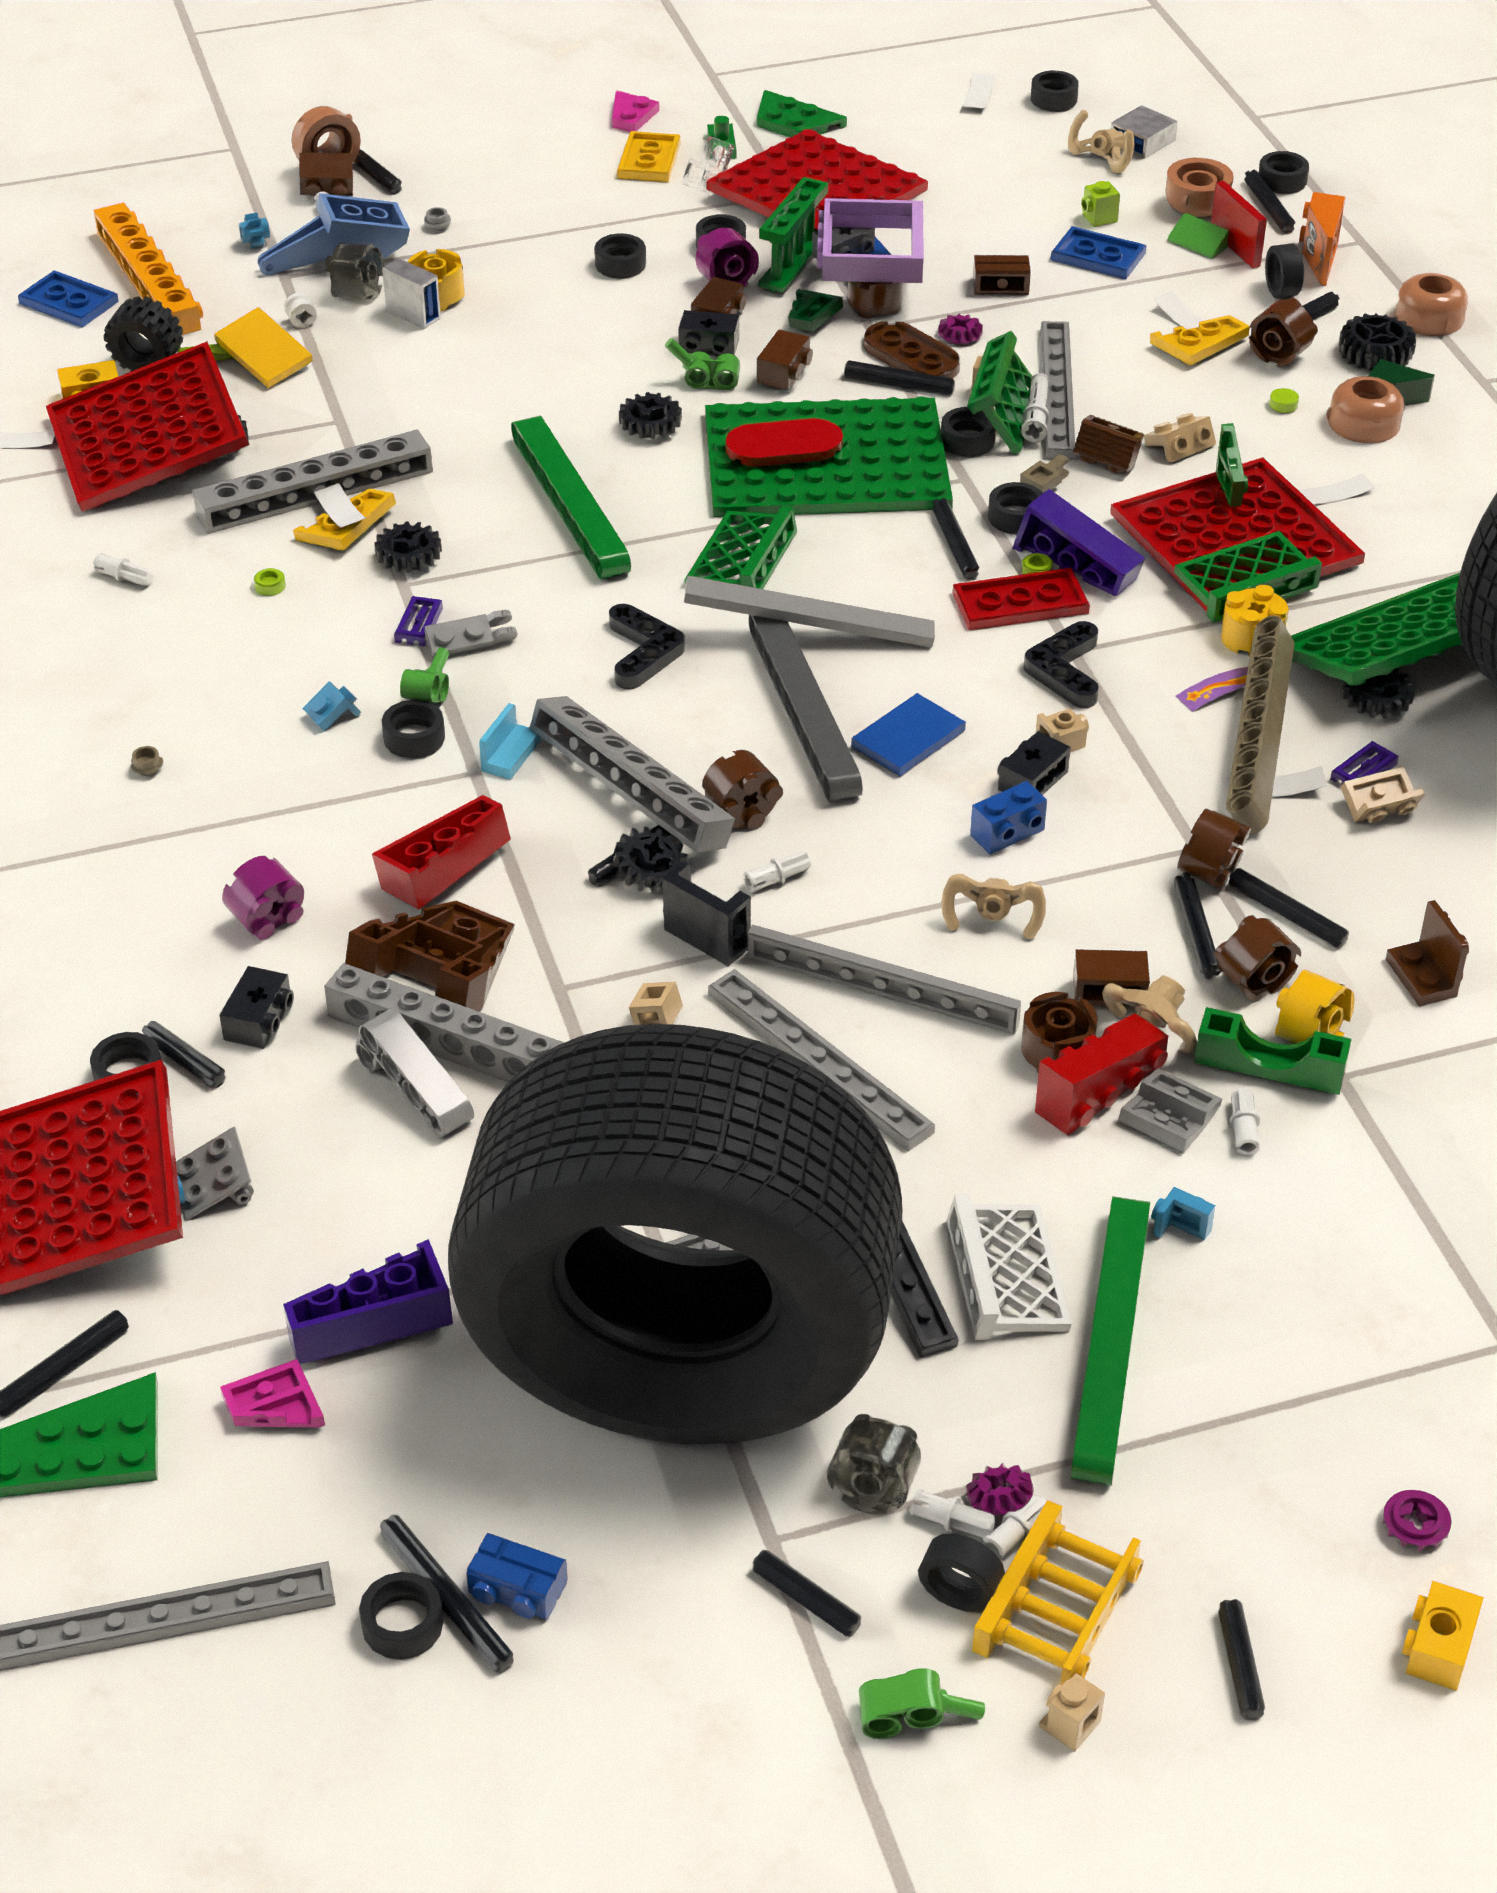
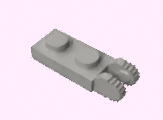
[424,609,518,658]

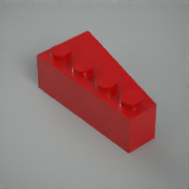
[372,795,511,910]
[1035,1013,1169,1136]

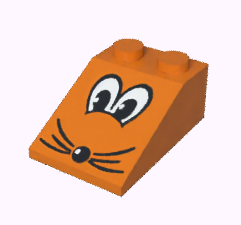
[1299,192,1346,286]

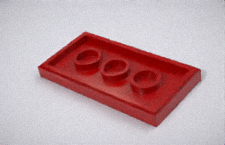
[952,568,1090,631]

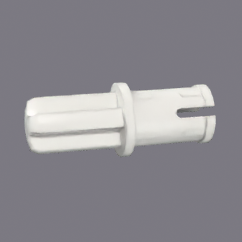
[93,553,153,587]
[743,851,811,893]
[1230,1087,1260,1156]
[910,1489,995,1538]
[982,1495,1047,1560]

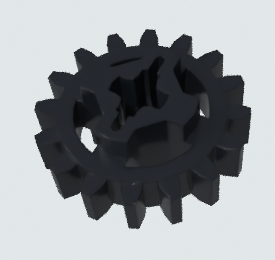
[619,392,682,439]
[374,521,442,573]
[1342,668,1415,719]
[612,827,688,894]

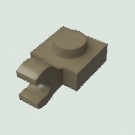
[1020,454,1070,493]

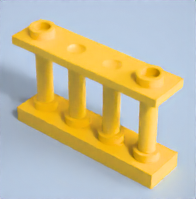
[972,1500,1144,1684]

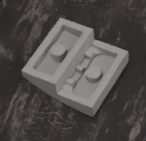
[1118,1068,1223,1152]

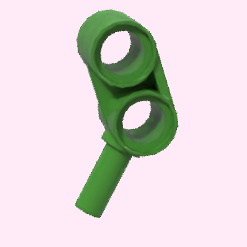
[665,338,741,390]
[400,647,449,703]
[858,1668,985,1739]

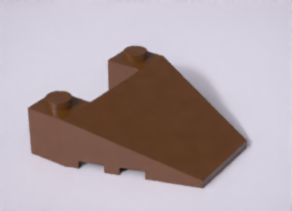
[345,900,515,1011]

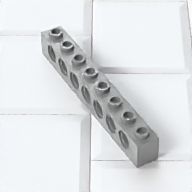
[192,429,433,534]
[529,696,735,853]
[324,963,564,1082]

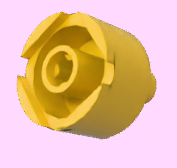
[408,249,465,312]
[1221,585,1289,657]
[1275,970,1355,1044]

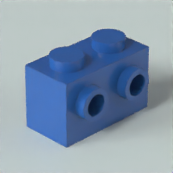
[970,781,1047,854]

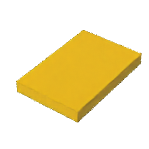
[617,131,681,182]
[214,307,313,389]

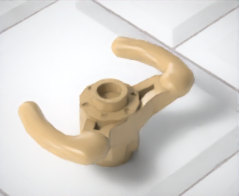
[1068,110,1134,173]
[941,874,1046,939]
[1103,975,1197,1054]

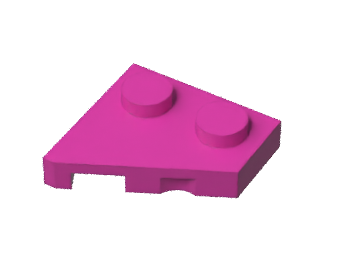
[612,90,660,132]
[220,1359,325,1428]

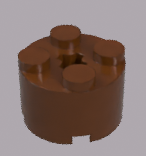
[848,281,903,318]
[1249,298,1318,366]
[702,750,783,830]
[1177,809,1251,890]
[1214,915,1301,1001]
[1021,992,1098,1073]

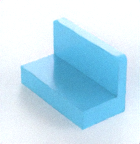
[479,703,541,780]

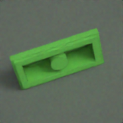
[1167,213,1229,259]

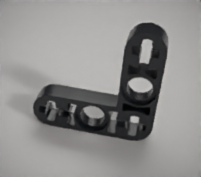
[609,603,685,689]
[1024,621,1099,708]

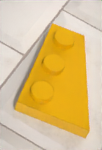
[1150,315,1250,366]
[293,488,396,550]

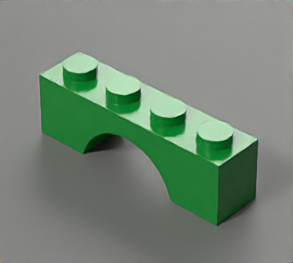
[1194,1007,1352,1095]

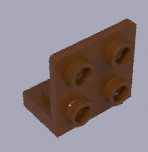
[1385,900,1469,1007]

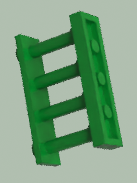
[758,177,828,293]

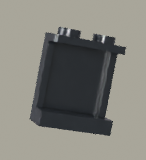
[662,861,751,967]

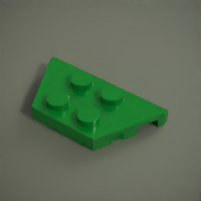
[757,90,847,138]

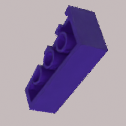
[1012,489,1146,596]
[283,1239,453,1365]

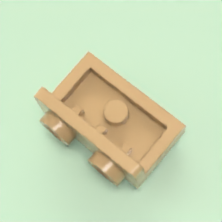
[1144,413,1216,462]
[1340,766,1425,823]

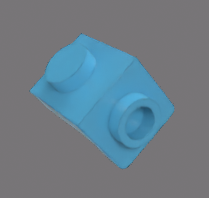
[302,681,361,731]
[1151,1187,1216,1240]

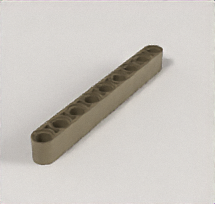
[1226,615,1294,835]

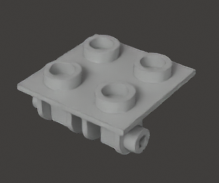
[176,1126,254,1221]

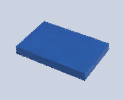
[1051,226,1147,279]
[18,270,119,328]
[851,693,966,776]

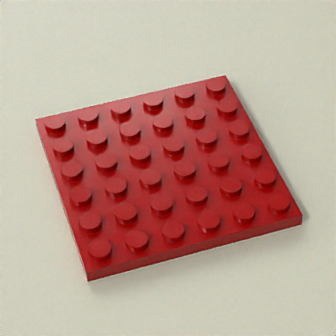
[706,129,928,232]
[46,341,250,512]
[1110,457,1365,612]
[0,1059,183,1296]

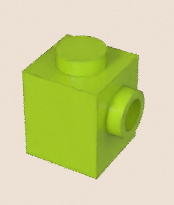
[1081,181,1120,227]

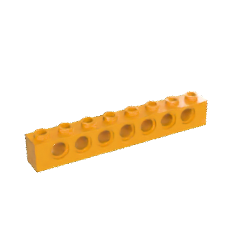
[93,202,203,335]

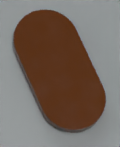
[863,321,960,379]

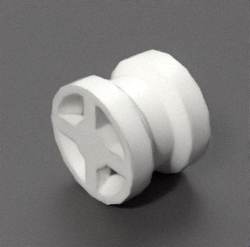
[284,293,317,328]

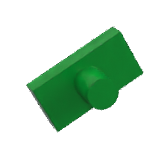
[707,116,737,160]

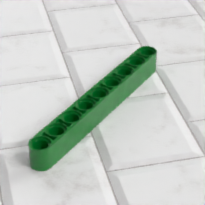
[511,415,631,579]
[1070,1196,1151,1485]

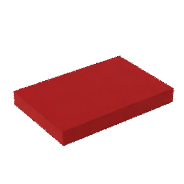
[1211,180,1267,269]

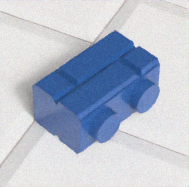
[466,1533,568,1620]

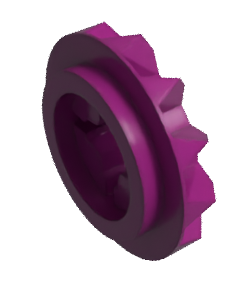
[938,313,983,344]
[966,1462,1034,1515]
[1382,1490,1452,1551]

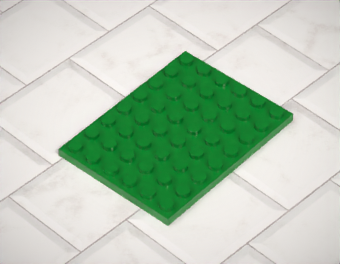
[705,396,953,517]

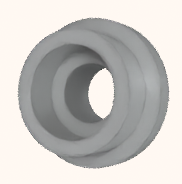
[424,207,451,231]

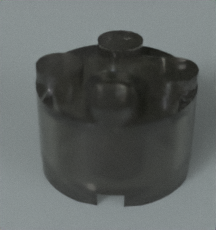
[325,242,384,300]
[827,1414,921,1514]

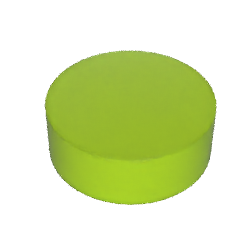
[1269,388,1299,413]
[1022,553,1053,574]
[254,568,286,596]

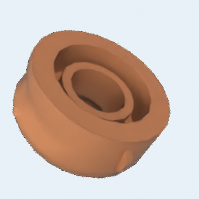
[291,106,361,162]
[1165,157,1234,217]
[1395,273,1468,336]
[1326,376,1405,443]

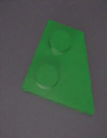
[1215,423,1248,507]

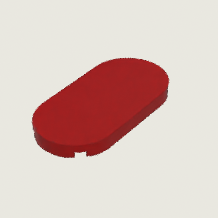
[725,418,843,467]

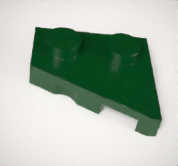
[788,289,843,332]

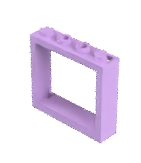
[817,198,924,283]

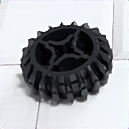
[1338,313,1416,371]

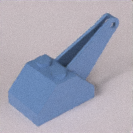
[257,193,410,276]

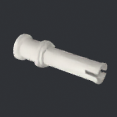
[1021,373,1050,442]

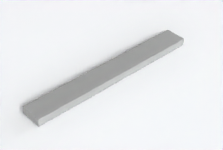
[1041,321,1075,460]
[684,576,935,647]
[748,924,1021,1034]
[708,969,935,1151]
[0,1561,336,1671]

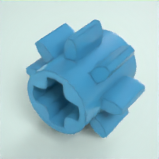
[238,212,270,248]

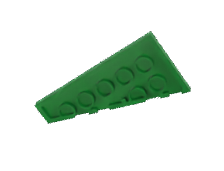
[0,1372,158,1497]

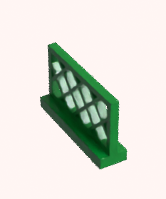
[967,330,1032,454]
[684,506,797,589]
[1174,531,1322,623]

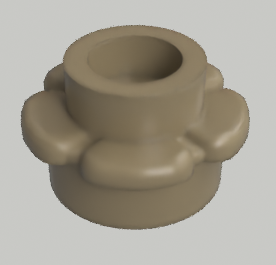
[131,746,164,776]

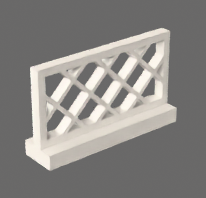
[946,1194,1072,1340]

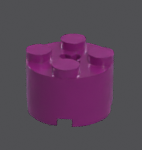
[695,228,759,288]
[222,855,304,940]

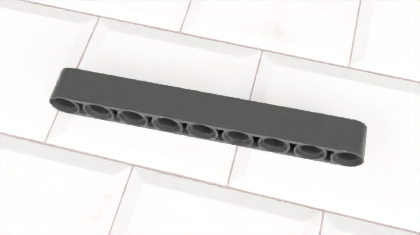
[748,615,863,802]

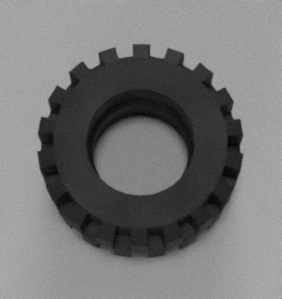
[103,296,183,372]

